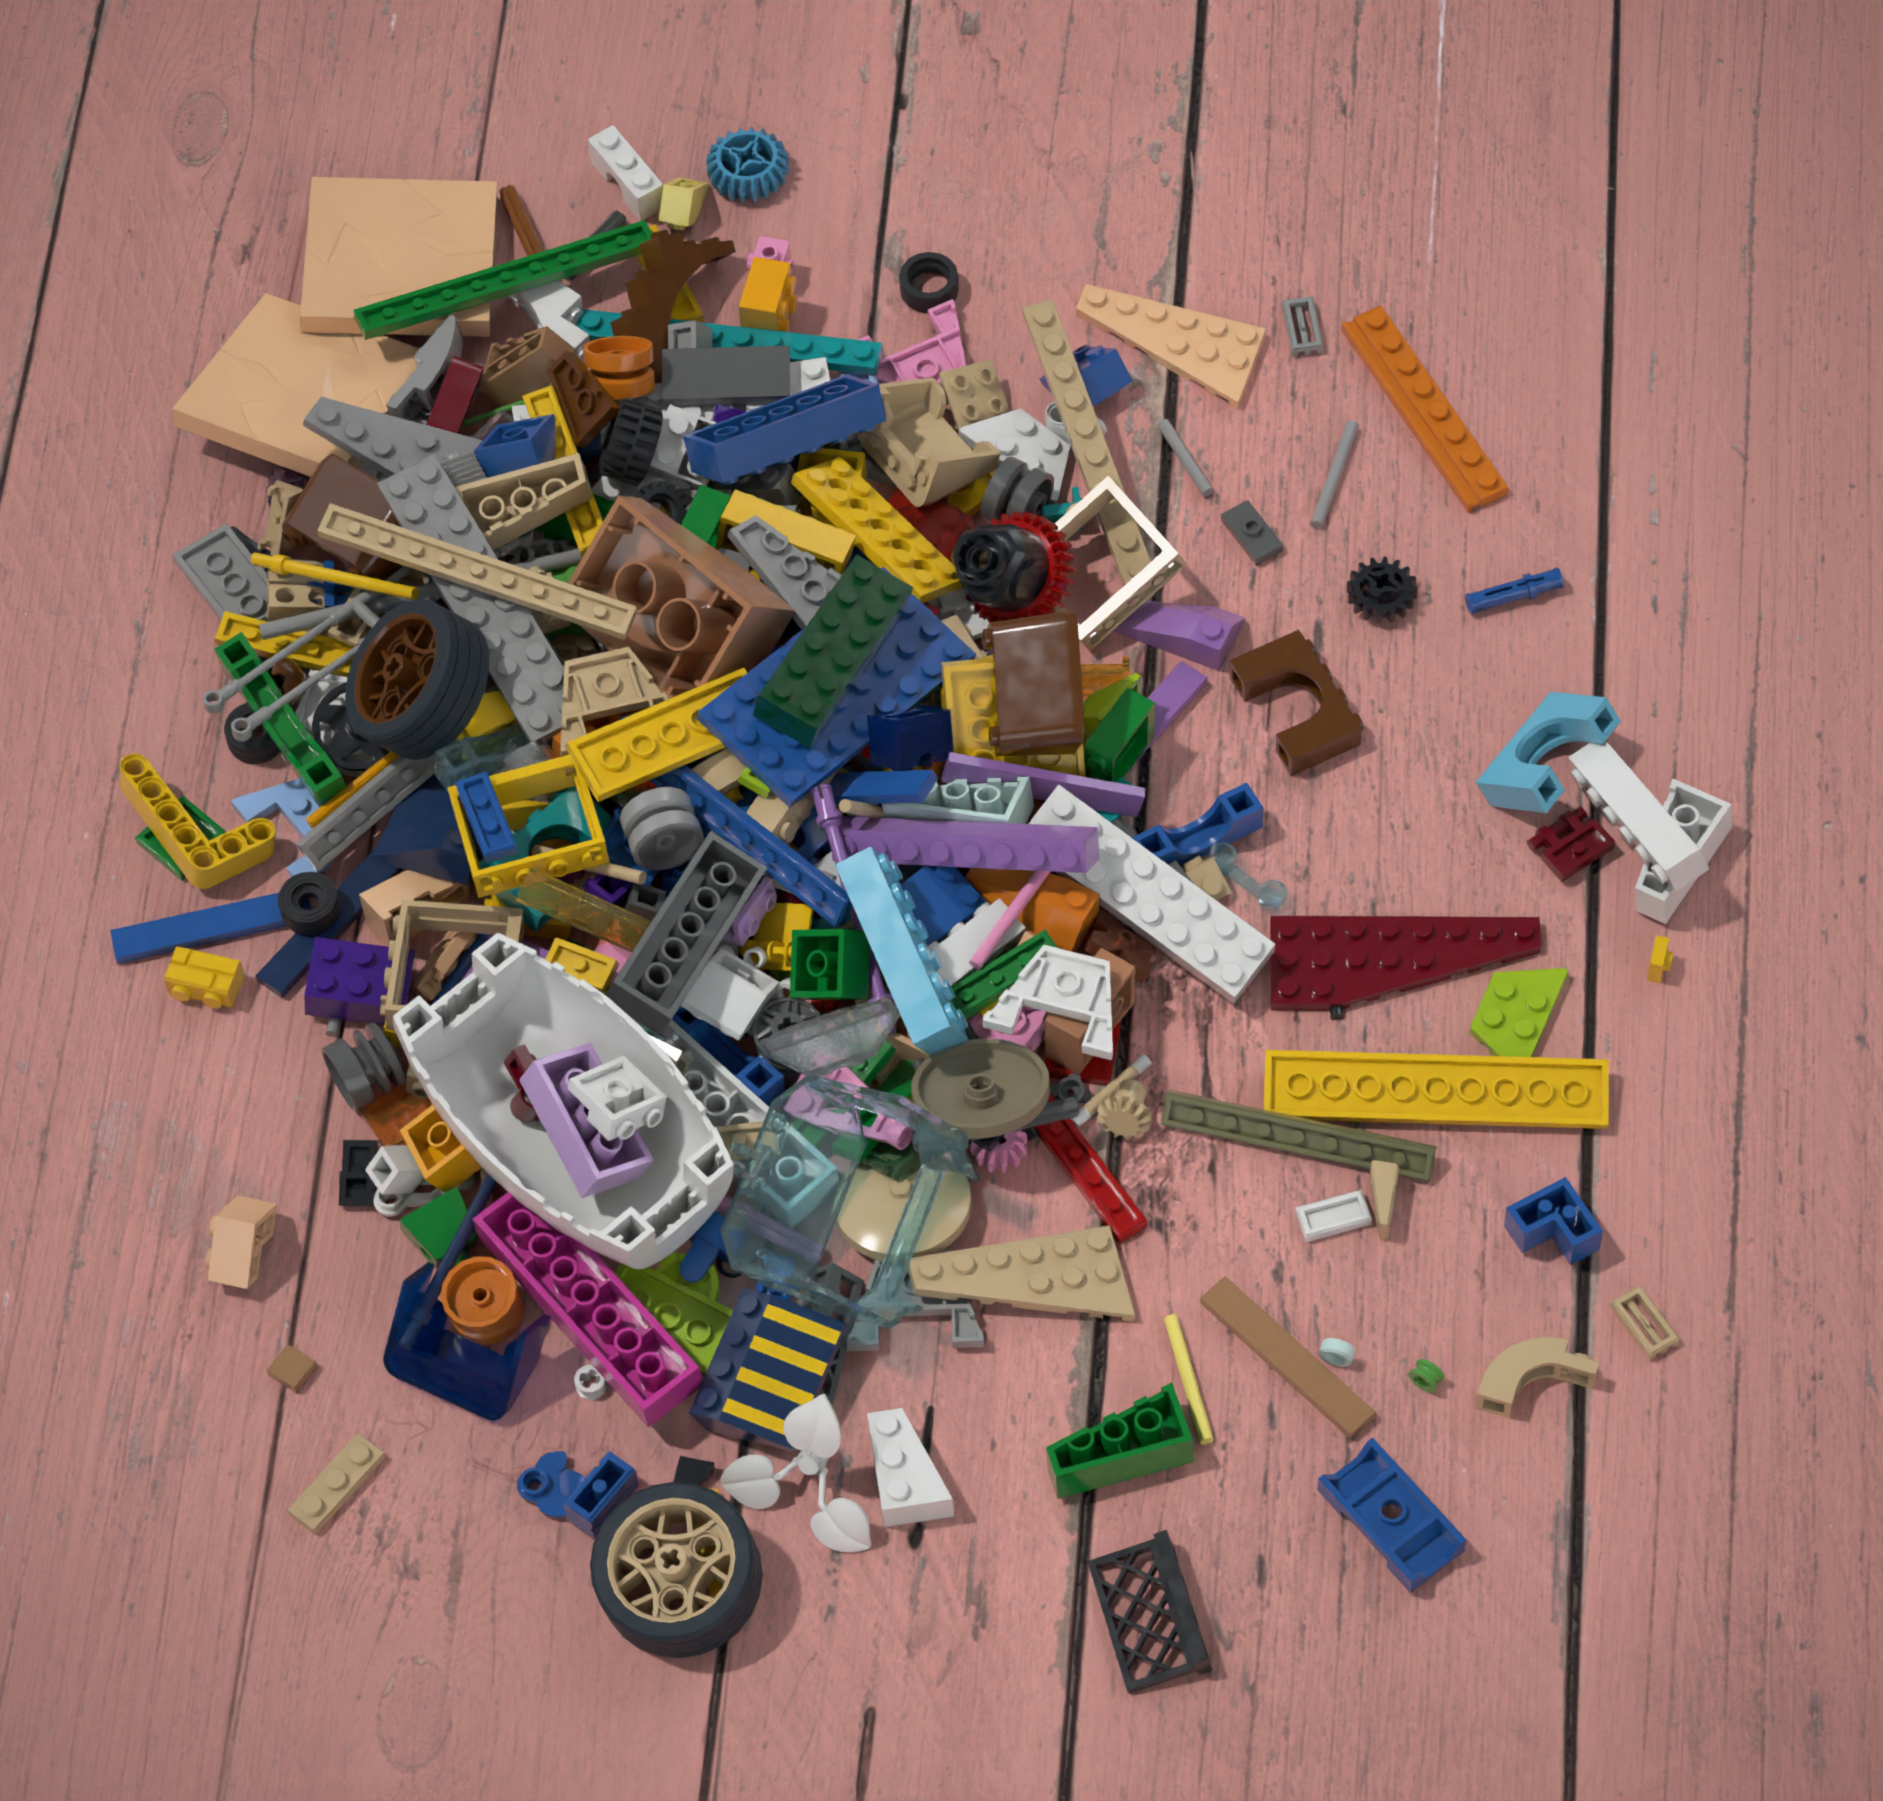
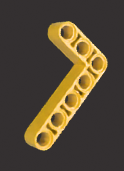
[120,753,276,889]

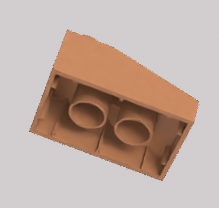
[568,495,796,698]

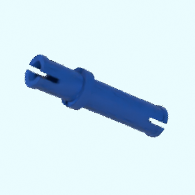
[1465,567,1564,614]

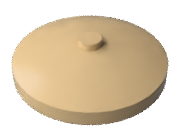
[833,1144,972,1263]

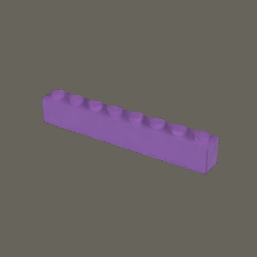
[832,816,1100,873]

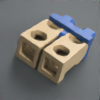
[267,560,351,622]

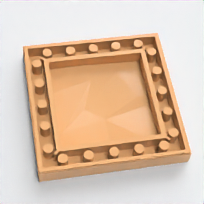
[300,177,498,337]
[172,293,419,477]

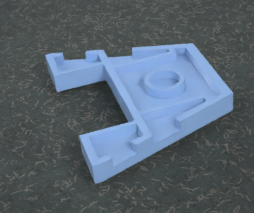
[231,779,331,877]

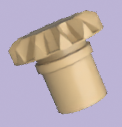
[1097,1079,1152,1141]

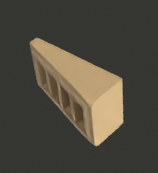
[1370,1160,1399,1240]

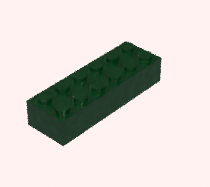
[752,554,913,749]

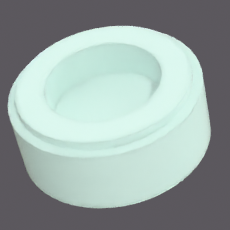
[1318,1338,1356,1367]

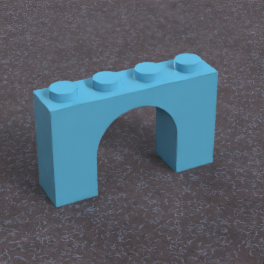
[1476,692,1621,813]

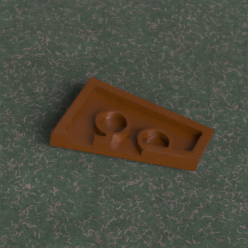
[547,351,620,448]

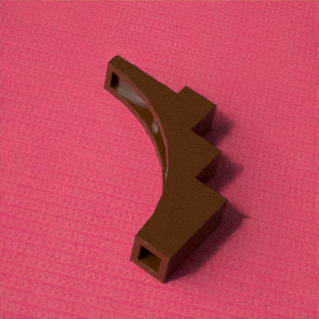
[610,230,736,384]

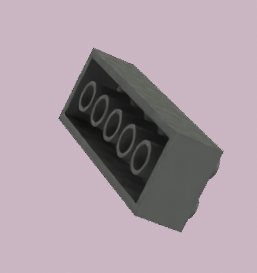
[605,831,768,1036]

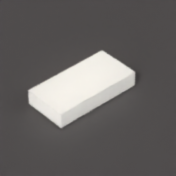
[1295,1190,1372,1242]

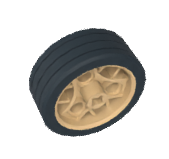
[590,1482,763,1658]

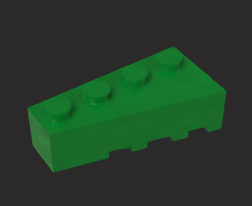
[1046,1382,1194,1499]

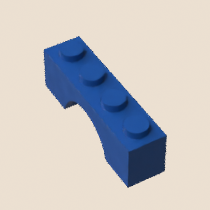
[1132,782,1263,867]
[672,1003,786,1108]

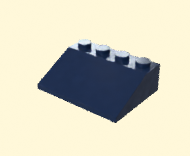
[372,764,506,886]

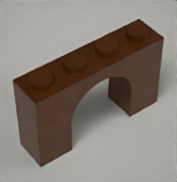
[1229,630,1364,776]

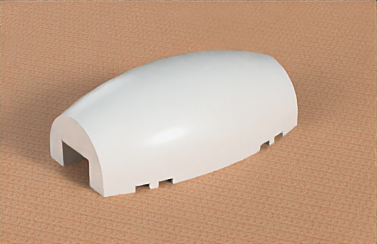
[393,933,734,1269]

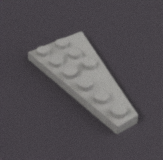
[728,515,842,630]

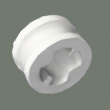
[574,1365,607,1400]

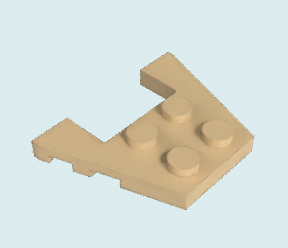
[560,647,670,757]

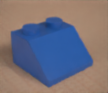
[474,414,555,478]

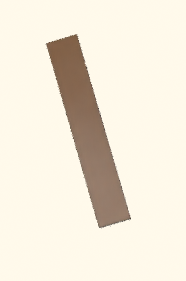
[1200,1276,1376,1439]

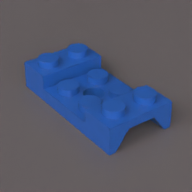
[1317,1438,1466,1593]

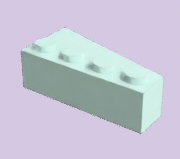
[882,776,1034,824]

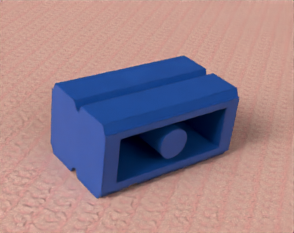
[563,1451,639,1538]

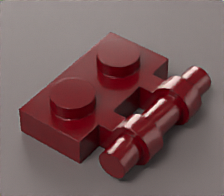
[1527,806,1615,882]

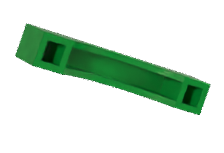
[214,632,346,808]

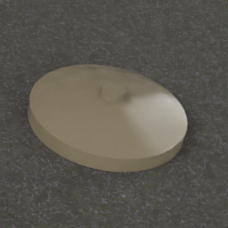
[911,1039,1050,1138]

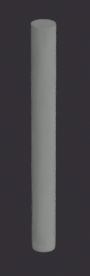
[1310,420,1359,529]

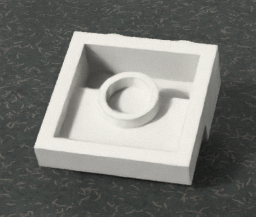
[568,1055,667,1141]

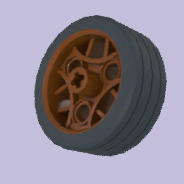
[345,599,489,760]

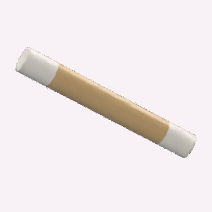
[1070,1054,1152,1128]

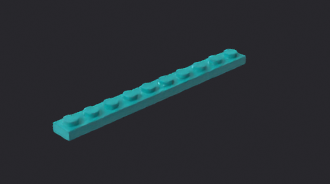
[576,309,884,375]

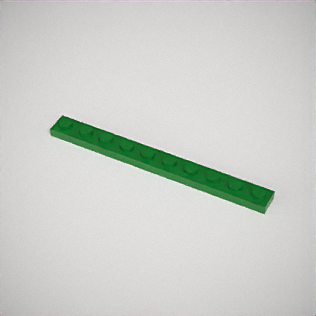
[353,220,652,340]

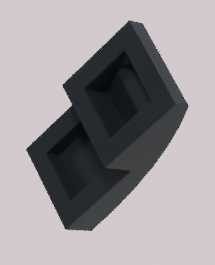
[339,1140,379,1206]

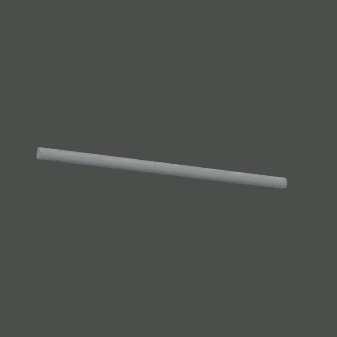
[259,548,583,640]

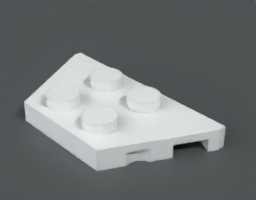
[958,408,1071,505]

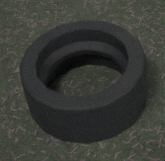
[899,252,959,313]

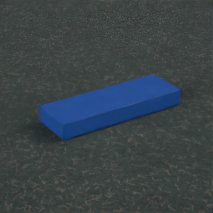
[455,771,518,864]

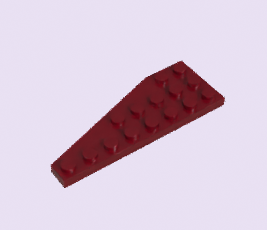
[1270,916,1541,1011]

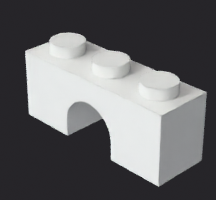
[587,125,663,221]

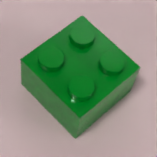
[790,929,870,1000]

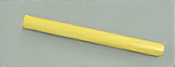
[1164,1314,1214,1445]

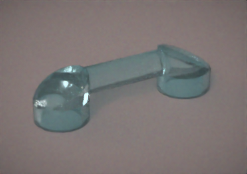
[1209,842,1288,909]

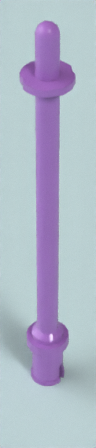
[810,784,896,1035]

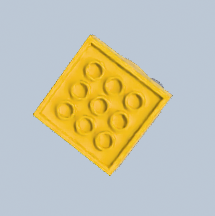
[940,655,1085,784]

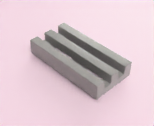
[1282,296,1323,357]

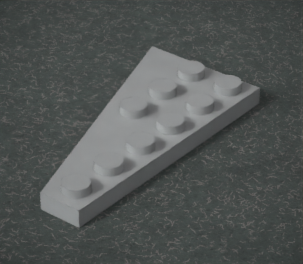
[303,397,483,477]

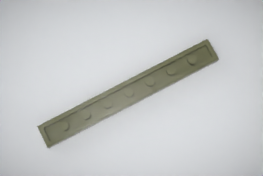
[1160,1089,1437,1182]

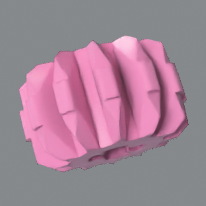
[970,1130,1027,1174]

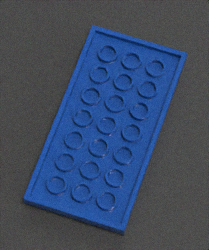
[696,567,976,808]

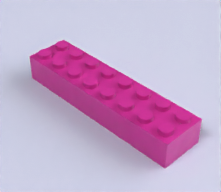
[473,1192,702,1428]

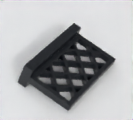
[1087,1529,1213,1694]

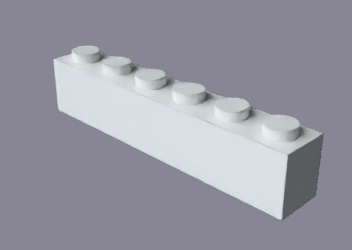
[1568,741,1709,892]

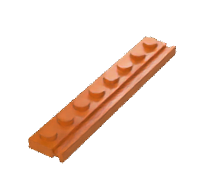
[1341,305,1509,513]

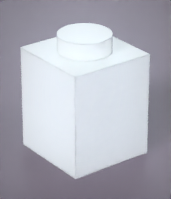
[365,1145,423,1195]

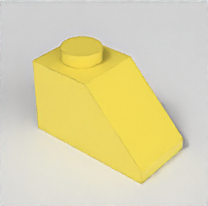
[658,177,709,230]

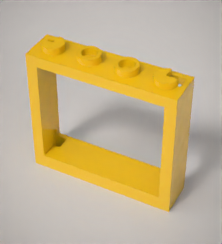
[447,754,610,898]

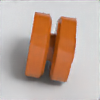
[583,336,655,400]
[441,1256,525,1345]

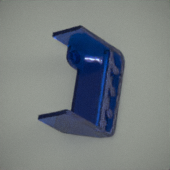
[383,1262,551,1421]

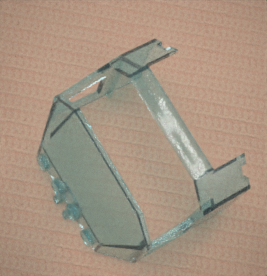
[721,1074,975,1329]

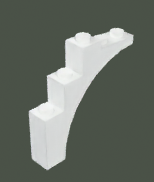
[508,281,590,397]

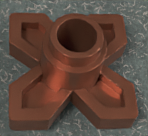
[1085,909,1156,983]

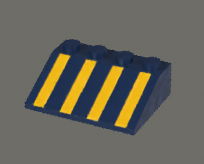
[689,1288,847,1452]

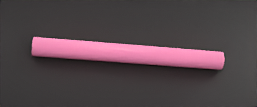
[969,871,1051,970]

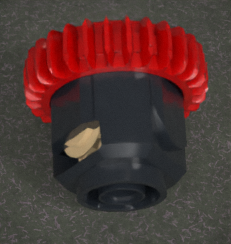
[951,511,1076,623]

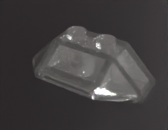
[760,997,900,1078]

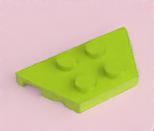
[1469,968,1569,1057]

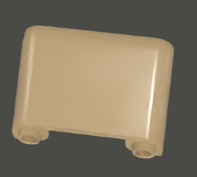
[857,377,1001,507]

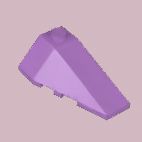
[1113,601,1245,671]

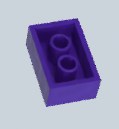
[304,937,415,1025]

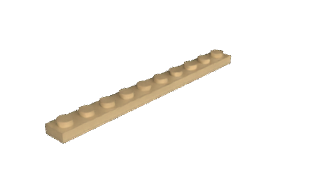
[1022,299,1151,586]
[317,503,637,640]

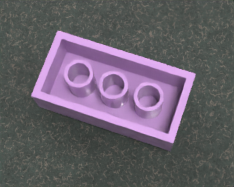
[519,1042,654,1198]

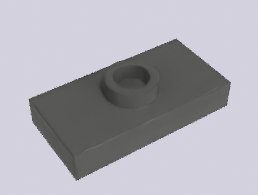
[1221,500,1283,565]

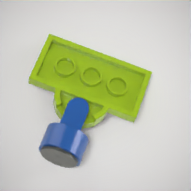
[615,1210,747,1376]

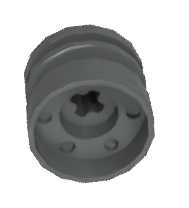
[753,998,826,1087]
[321,1022,406,1111]

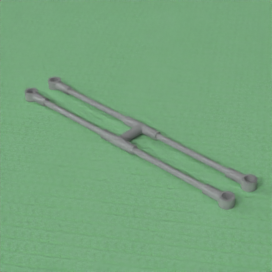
[203,530,533,741]

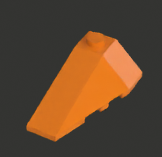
[965,868,1100,952]

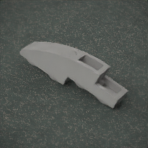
[386,314,463,421]

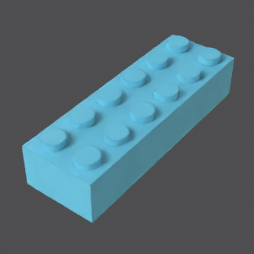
[835,846,969,1056]

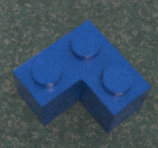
[1504,1177,1603,1265]

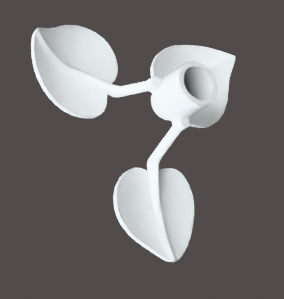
[721,1394,872,1553]

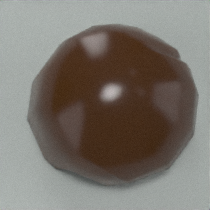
[267,657,307,707]

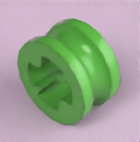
[1408,1359,1444,1393]

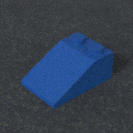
[901,866,986,946]

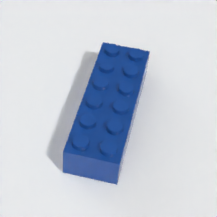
[683,375,887,485]

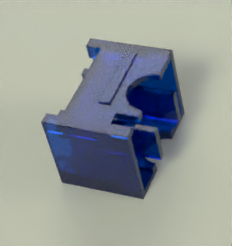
[867,705,954,771]

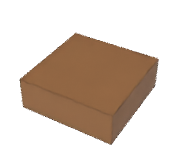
[267,1344,317,1393]

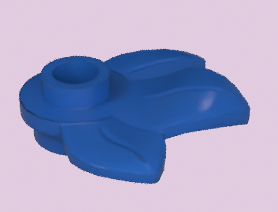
[517,1451,585,1518]

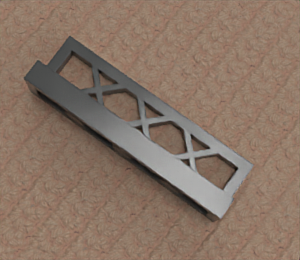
[802,1262,864,1405]

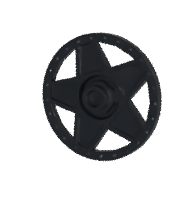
[312,683,390,771]

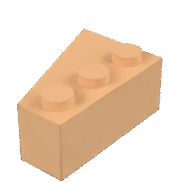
[359,870,470,947]

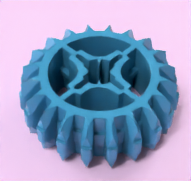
[706,126,789,204]

